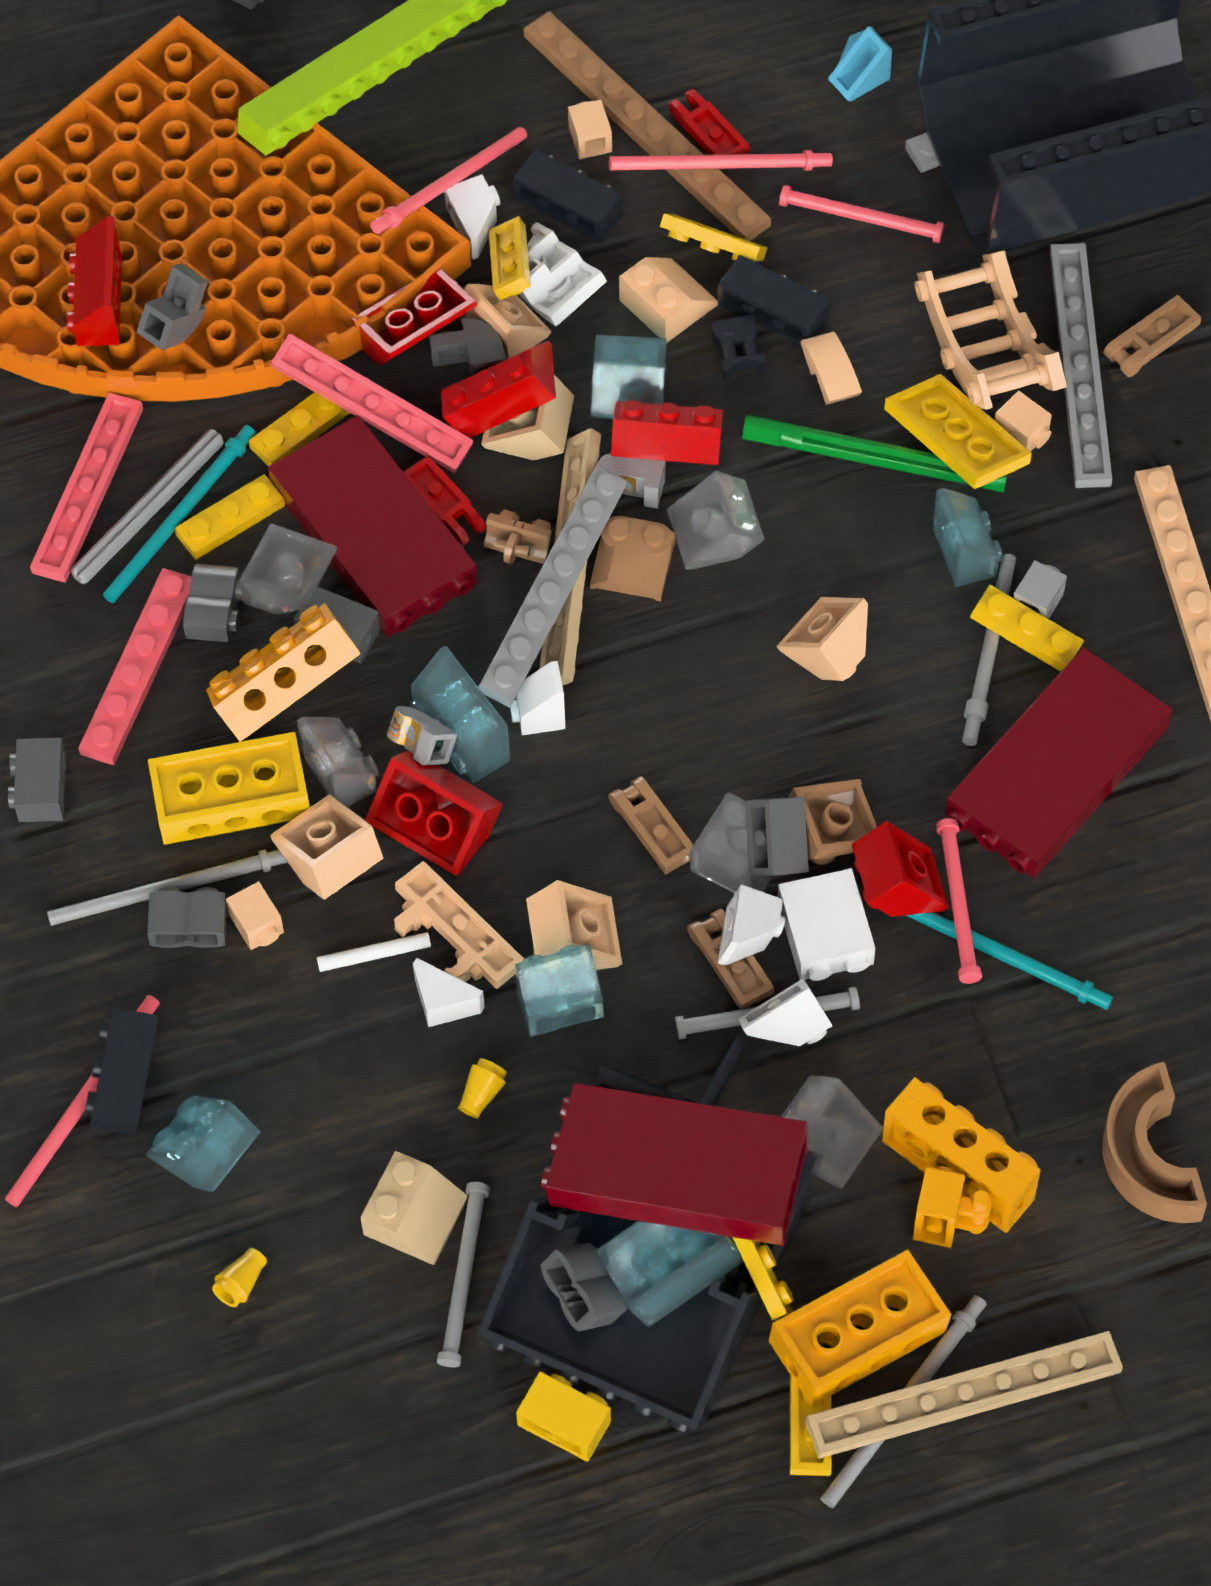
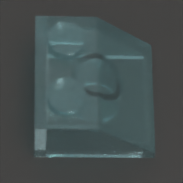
[591,335,667,418]
[933,488,1003,587]

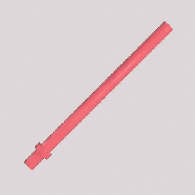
[371,127,527,234]
[609,150,833,171]
[5,995,160,1207]

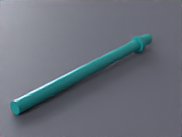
[103,425,256,603]
[905,912,1113,1010]

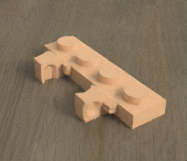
[394,861,525,989]

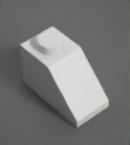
[444,175,500,260]
[510,661,565,735]
[718,884,785,966]
[738,979,832,1046]

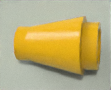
[458,1058,507,1119]
[212,1248,267,1307]

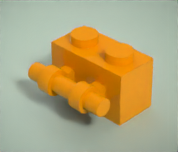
[913,1166,992,1248]

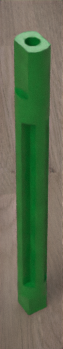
[742,415,1008,493]

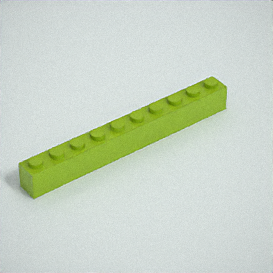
[237,0,507,156]

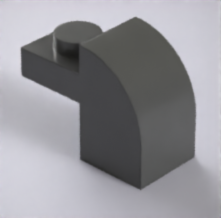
[136,263,208,350]
[429,318,506,376]

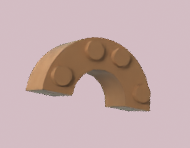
[1102,1062,1207,1223]

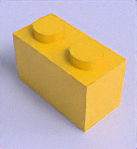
[516,1372,611,1462]

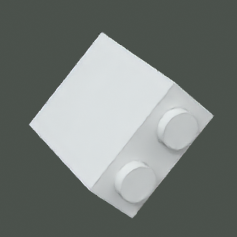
[777,868,875,981]

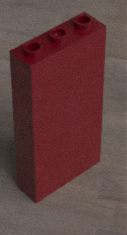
[268,415,478,637]
[945,647,1173,879]
[542,1083,809,1246]

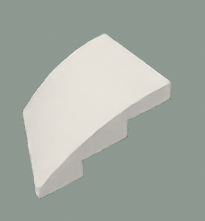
[518,222,607,326]

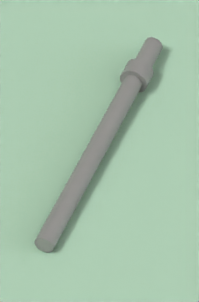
[962,554,1017,746]

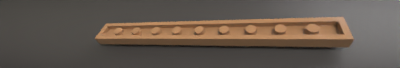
[524,11,771,241]

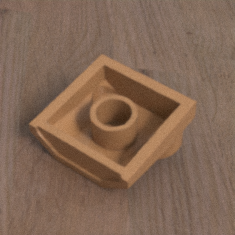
[590,516,676,601]
[789,779,877,865]

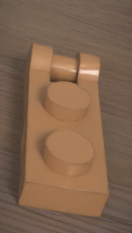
[1103,295,1201,377]
[608,776,697,875]
[687,908,774,1010]

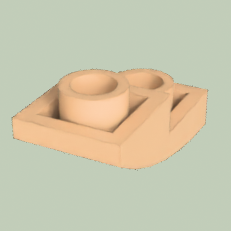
[800,332,862,405]

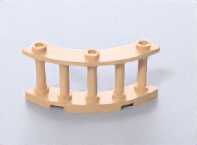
[915,251,1067,409]

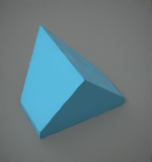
[828,26,892,101]

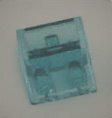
[515,944,604,1037]
[146,1095,260,1192]

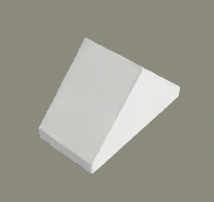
[413,958,485,1027]

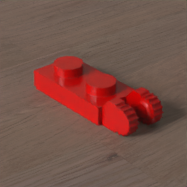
[668,89,750,170]
[403,456,487,546]

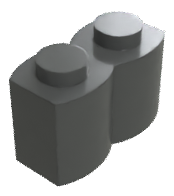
[183,564,246,642]
[147,887,227,948]
[541,1243,627,1331]

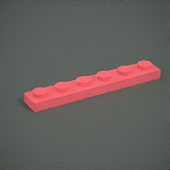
[271,333,474,474]
[30,393,143,583]
[78,568,192,765]

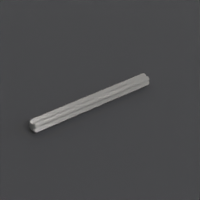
[71,429,224,584]

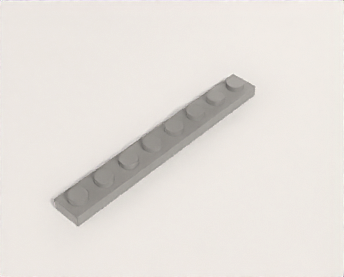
[1050,243,1112,488]
[477,465,628,708]

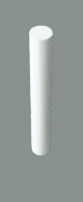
[317,932,431,972]

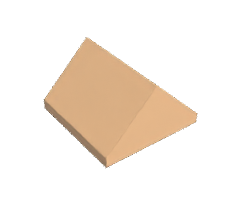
[464,284,552,359]

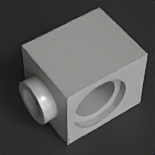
[1014,560,1067,619]

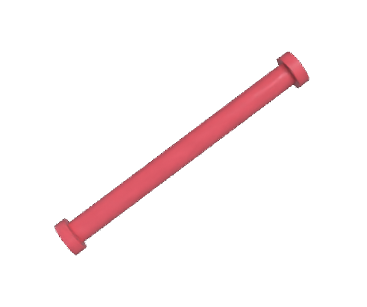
[779,185,945,243]
[936,818,982,984]

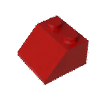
[852,821,949,917]

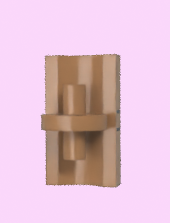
[484,509,551,564]

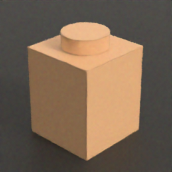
[568,99,612,159]
[995,391,1051,452]
[226,881,284,950]

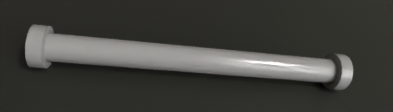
[675,987,860,1039]
[437,1182,490,1367]

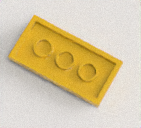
[884,374,1032,489]

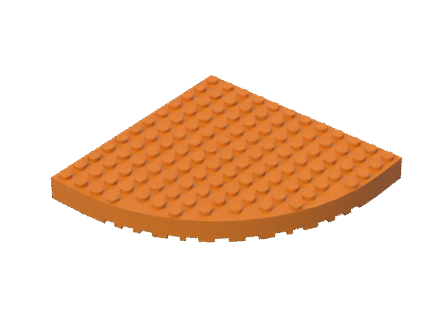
[0,15,471,402]

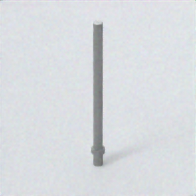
[47,849,287,926]
[821,1295,987,1508]

